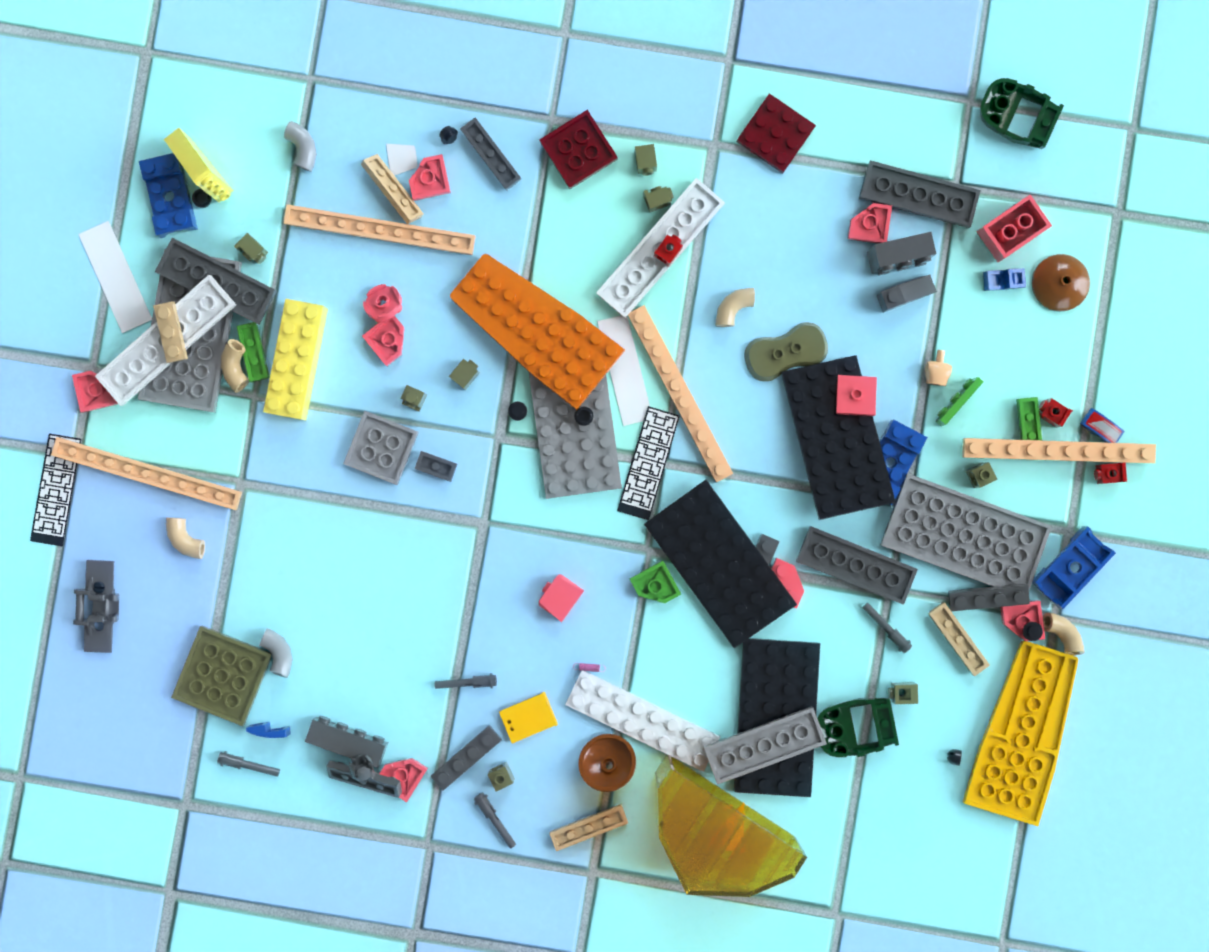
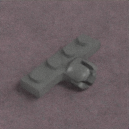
[326,754,402,798]

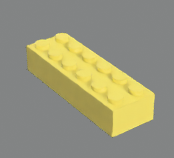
[263,298,328,421]

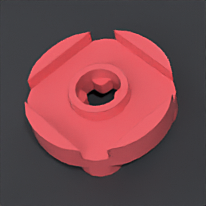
[363,284,402,323]

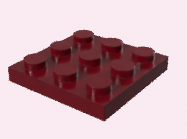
[736,93,816,174]
[539,109,618,189]

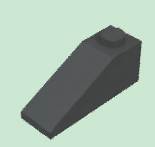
[876,274,937,313]

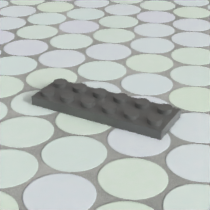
[859,160,981,228]
[155,238,277,325]
[796,526,918,605]

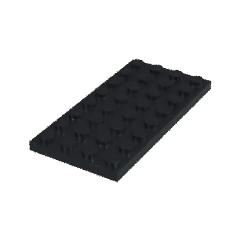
[781,355,896,520]
[644,479,797,648]
[734,638,821,797]

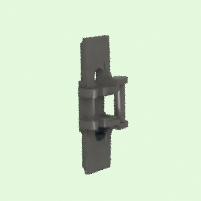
[73,560,119,653]

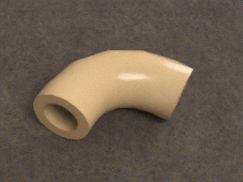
[715,288,755,327]
[221,339,249,393]
[166,517,205,559]
[1043,613,1085,656]

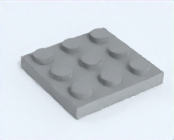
[343,410,419,485]

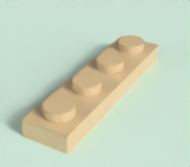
[361,154,424,224]
[928,602,990,676]
[549,804,628,851]

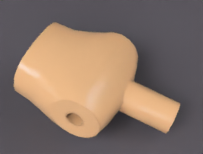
[925,350,952,386]

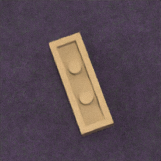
[153,301,188,363]

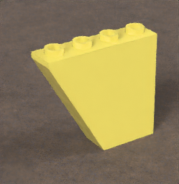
[164,128,234,202]

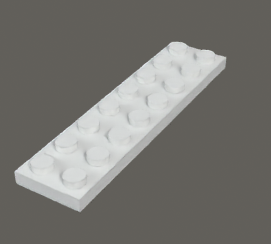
[596,178,725,318]
[95,275,236,406]
[565,670,720,772]

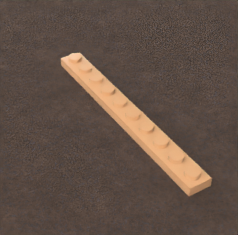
[284,204,476,255]
[628,305,733,483]
[51,437,242,510]
[962,438,1156,463]

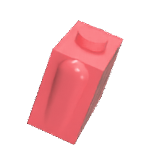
[538,574,584,623]

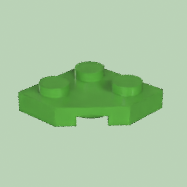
[629,560,681,603]

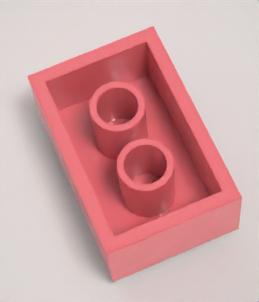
[976,194,1052,262]

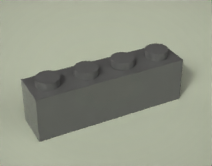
[305,716,389,768]

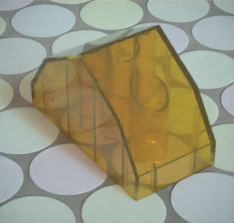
[655,755,808,897]

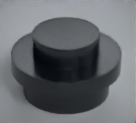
[439,126,458,144]
[192,189,212,208]
[508,401,527,421]
[574,406,594,426]
[1022,622,1043,641]

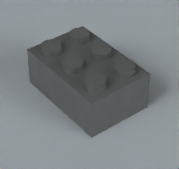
[867,232,937,276]

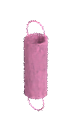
[573,663,606,672]

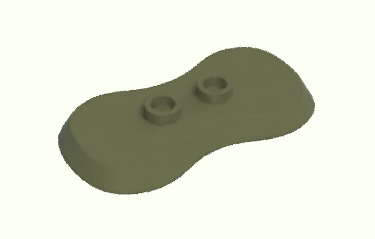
[745,322,828,381]

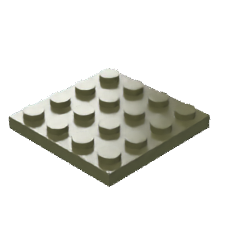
[171,625,272,726]

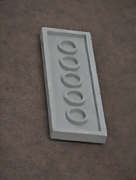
[703,706,827,785]

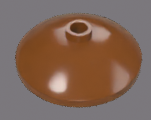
[1032,254,1090,312]
[578,734,636,792]

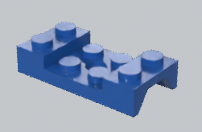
[139,153,198,238]
[880,419,928,505]
[1032,526,1116,609]

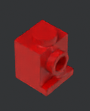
[654,234,683,267]
[1039,398,1073,428]
[1094,462,1127,484]

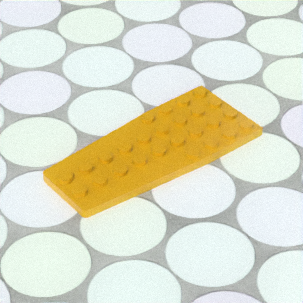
[962,640,1078,826]

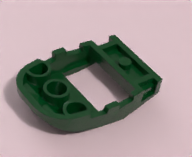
[980,78,1064,149]
[817,698,899,757]

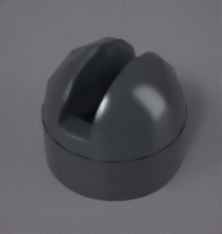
[947,749,962,766]

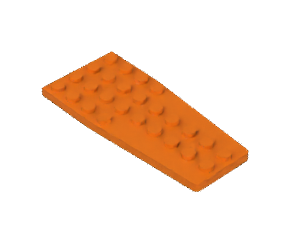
[450,254,625,410]

